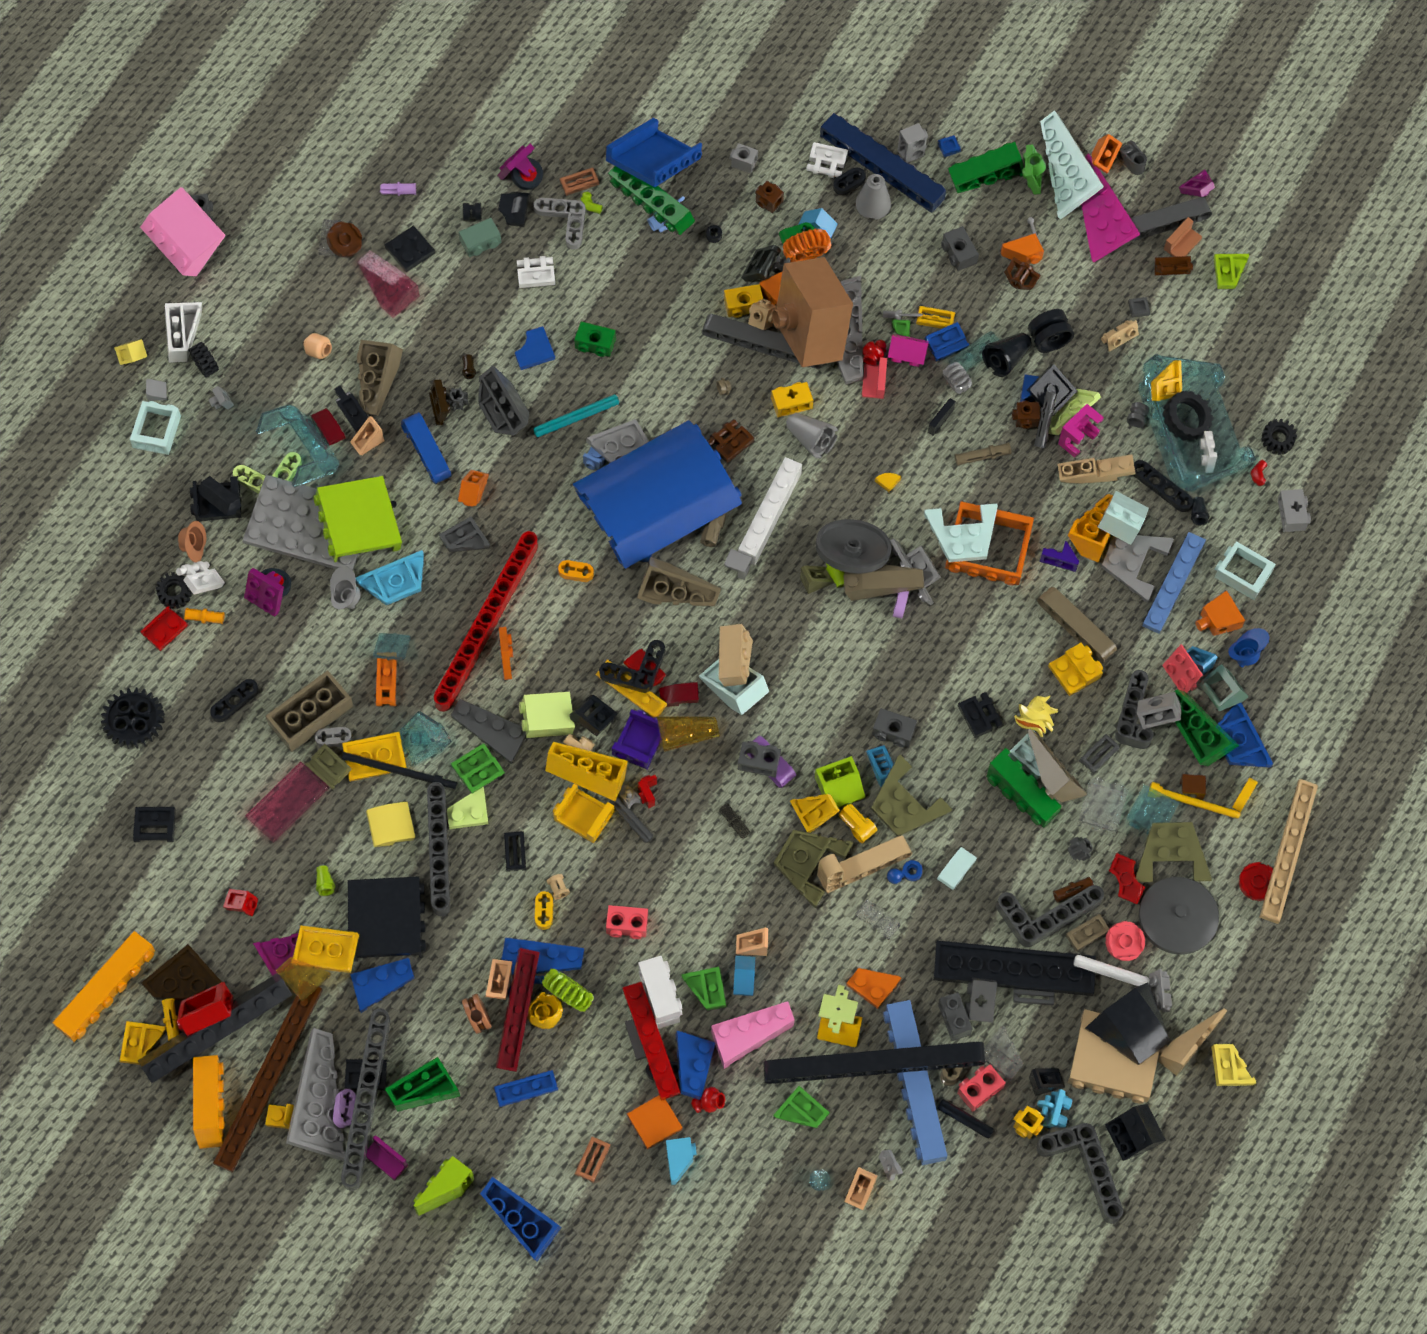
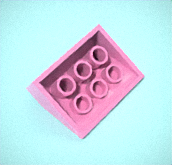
[140,187,226,276]

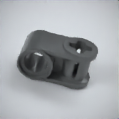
[1117,140,1147,175]

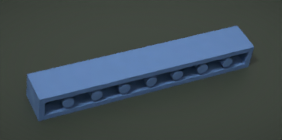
[883,1000,947,1165]

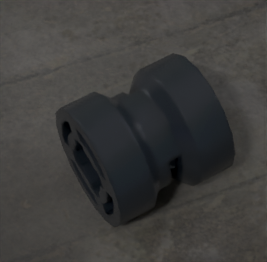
[463,202,482,221]

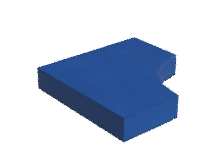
[515,326,555,370]

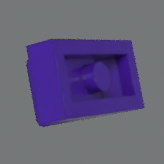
[1040,541,1079,572]

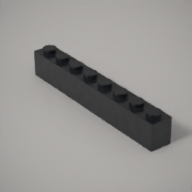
[137,973,292,1083]

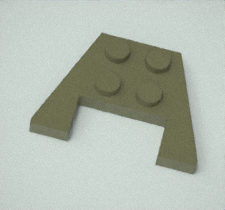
[870,754,952,837]
[1135,822,1212,882]
[774,830,854,908]

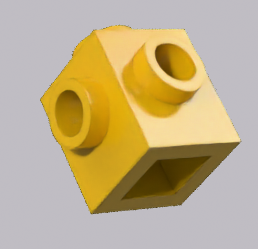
[1013,1105,1044,1139]

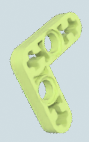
[233,452,302,494]

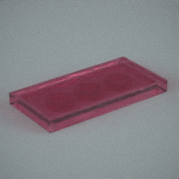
[245,761,329,843]

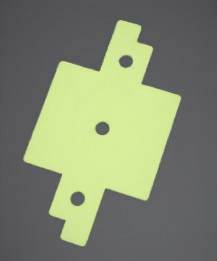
[819,985,858,1034]

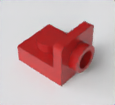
[223,889,258,916]

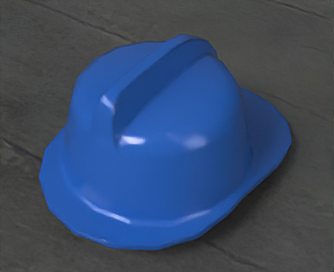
[1228,628,1270,668]

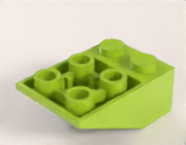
[413,1156,474,1216]

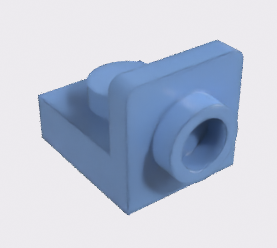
[583,447,606,470]

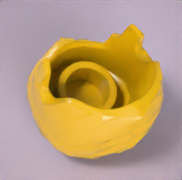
[527,992,563,1029]

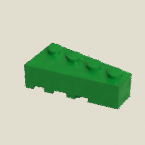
[948,142,1024,194]

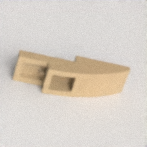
[1058,455,1135,483]

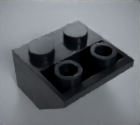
[1105,1104,1166,1161]

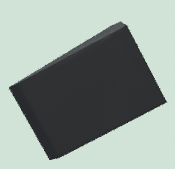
[1029,1068,1065,1096]

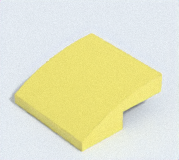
[366,802,416,847]

